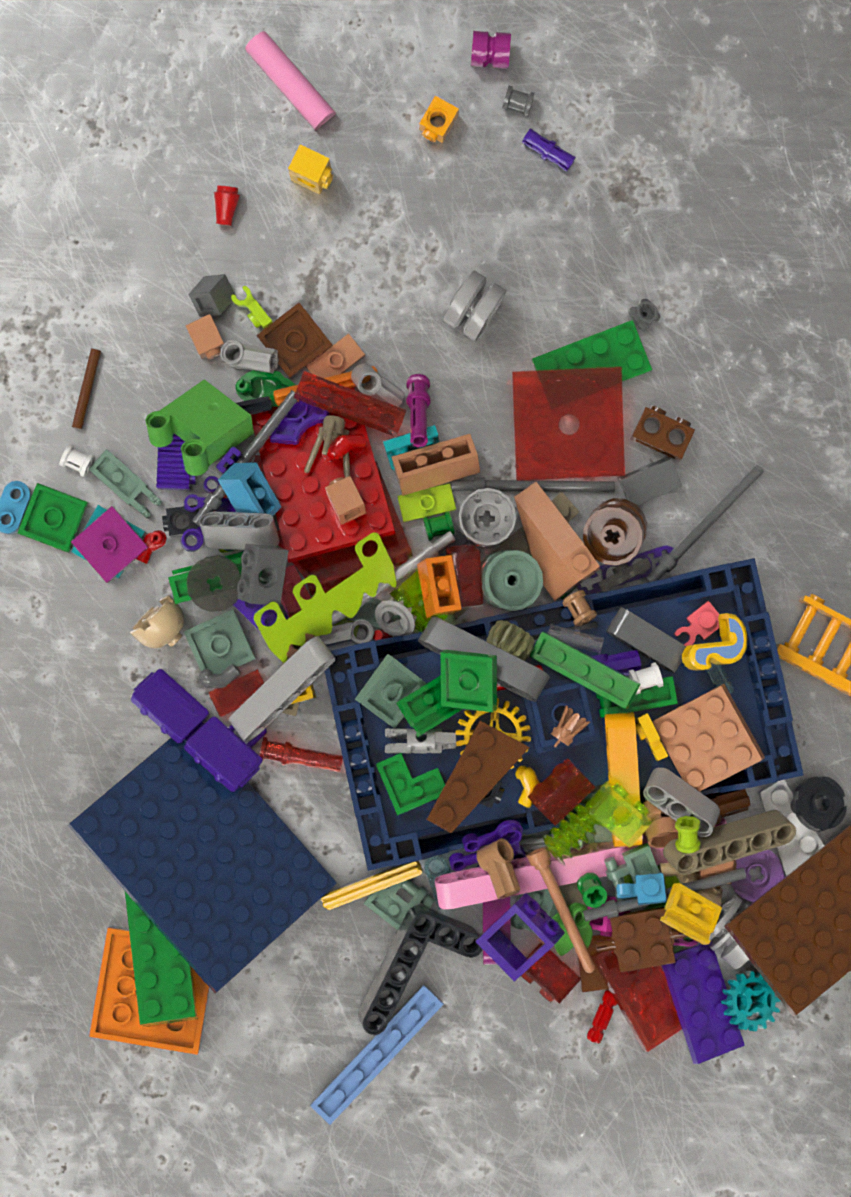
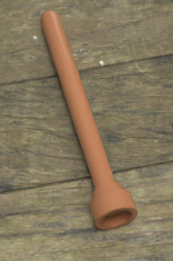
[526,846,595,973]

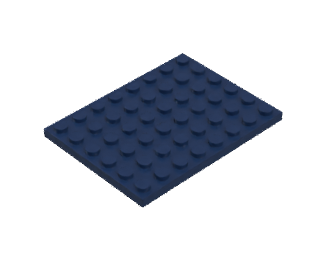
[68,738,337,993]

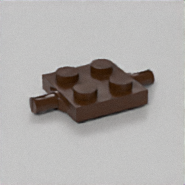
[595,907,688,972]

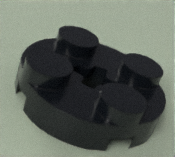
[790,776,847,832]

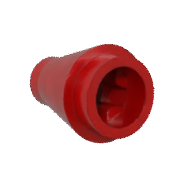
[214,185,240,226]

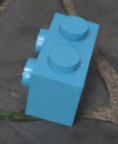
[218,463,281,517]

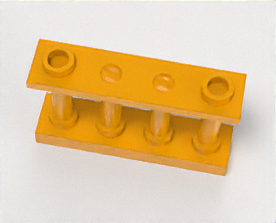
[776,594,851,696]

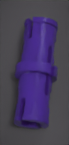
[521,128,576,172]

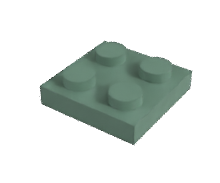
[183,609,256,674]
[355,654,427,728]

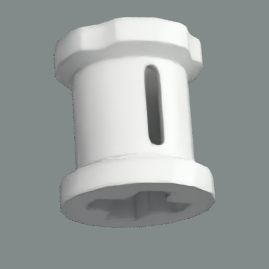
[59,444,95,477]
[629,662,663,695]

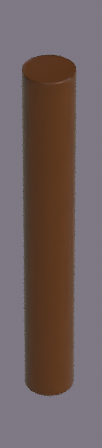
[71,348,101,430]

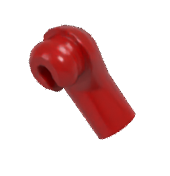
[327,434,366,460]
[136,530,167,564]

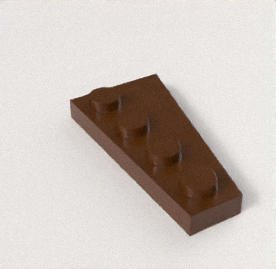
[427,720,530,833]

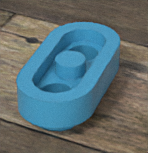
[0,481,32,534]

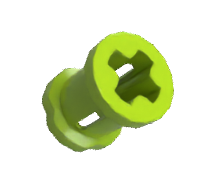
[675,816,701,853]

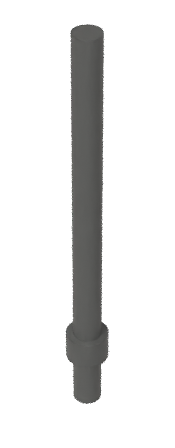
[192,390,300,528]
[645,464,764,583]
[452,477,615,492]
[583,868,747,922]

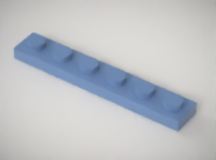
[310,984,444,1125]

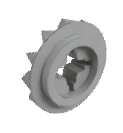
[375,597,417,637]

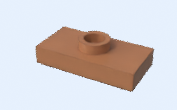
[306,333,365,380]

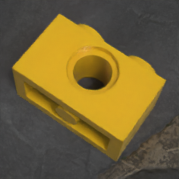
[288,144,334,194]

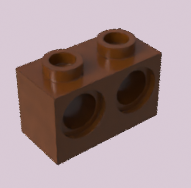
[630,406,695,462]

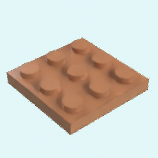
[652,684,765,791]

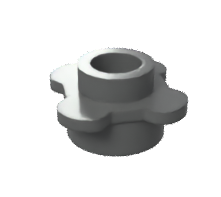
[629,299,660,330]

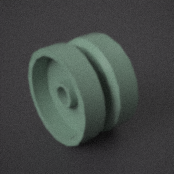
[475,549,543,611]

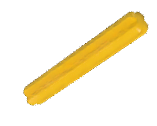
[321,861,422,910]

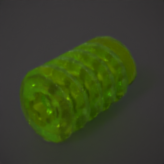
[543,804,604,865]

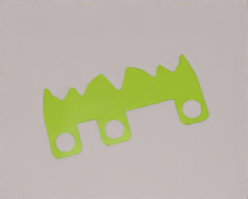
[254,532,397,663]

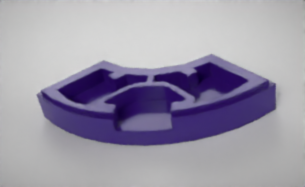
[270,393,333,445]

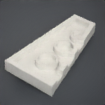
[759,780,824,877]

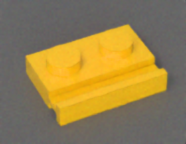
[660,883,722,945]

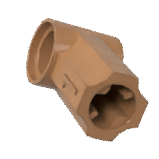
[476,838,521,899]

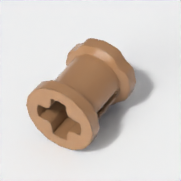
[562,590,597,627]

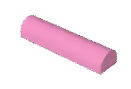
[245,31,336,131]

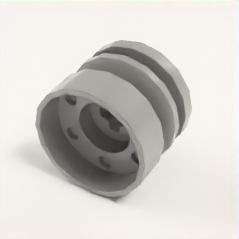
[458,488,516,549]
[709,895,749,970]

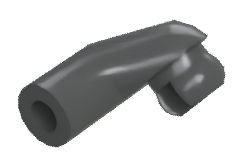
[198,663,241,688]

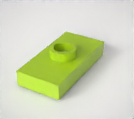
[397,483,456,523]

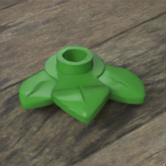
[552,903,593,956]

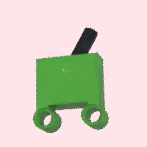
[145,379,272,476]

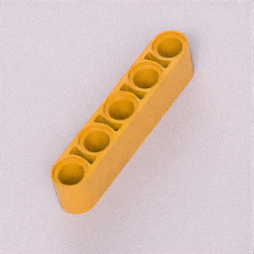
[605,712,642,847]

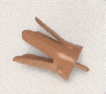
[551,705,590,747]

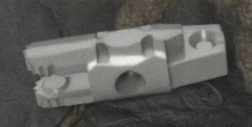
[385,728,456,754]

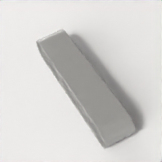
[228,636,336,742]

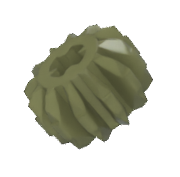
[486,620,535,661]

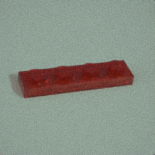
[294,371,407,437]

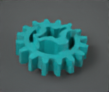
[721,971,781,1032]

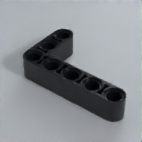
[358,905,483,1035]

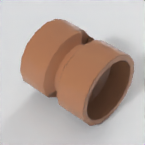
[640,800,678,848]

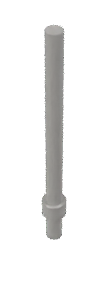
[332,531,456,626]

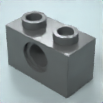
[237,543,289,606]

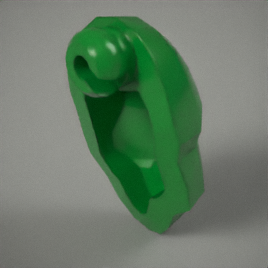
[235,370,296,407]

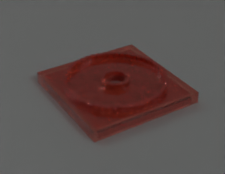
[512,366,625,481]

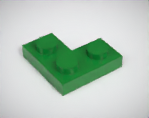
[376,753,445,815]

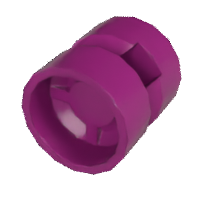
[471,30,511,69]

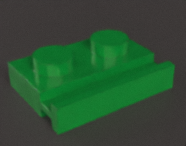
[396,675,462,737]

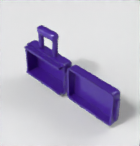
[130,669,267,792]

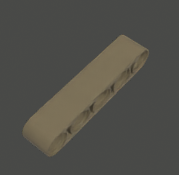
[663,810,796,875]

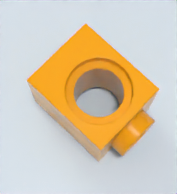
[419,95,459,143]

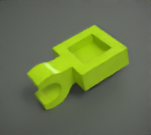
[231,286,273,329]

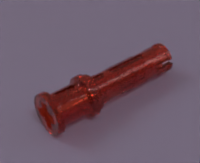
[259,737,343,773]

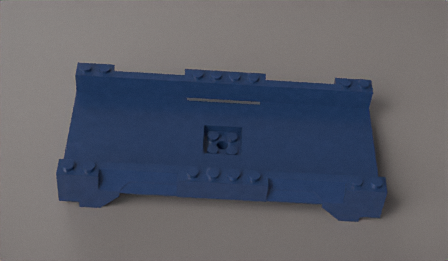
[325,558,804,871]

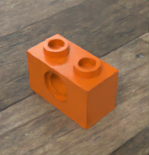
[417,555,462,618]

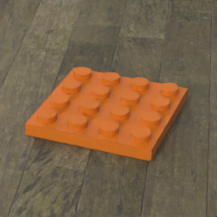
[89,927,209,1055]

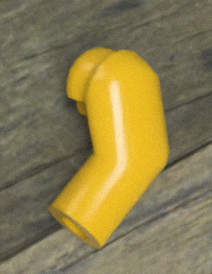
[515,765,540,808]

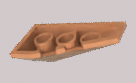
[514,482,600,601]

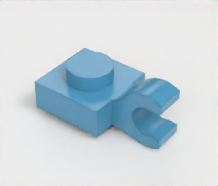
[616,873,666,905]

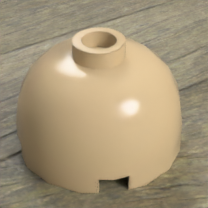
[130,595,184,648]

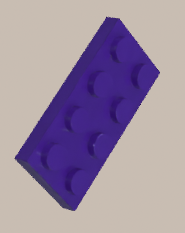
[662,940,745,1064]

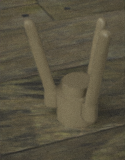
[304,416,350,478]

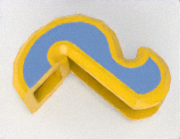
[682,613,747,671]

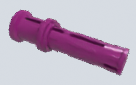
[406,374,431,447]

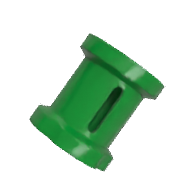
[423,511,455,541]
[577,873,607,908]

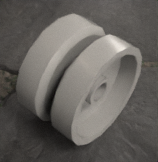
[443,270,507,341]

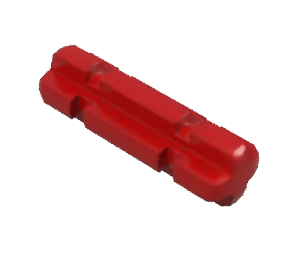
[587,990,619,1044]

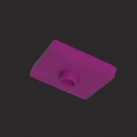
[71,506,149,583]

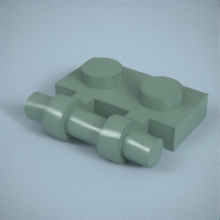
[604,843,666,911]
[364,866,435,930]

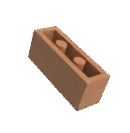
[392,434,480,496]

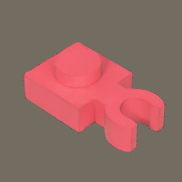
[674,601,719,646]

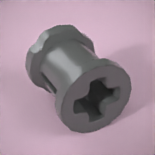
[502,85,535,116]

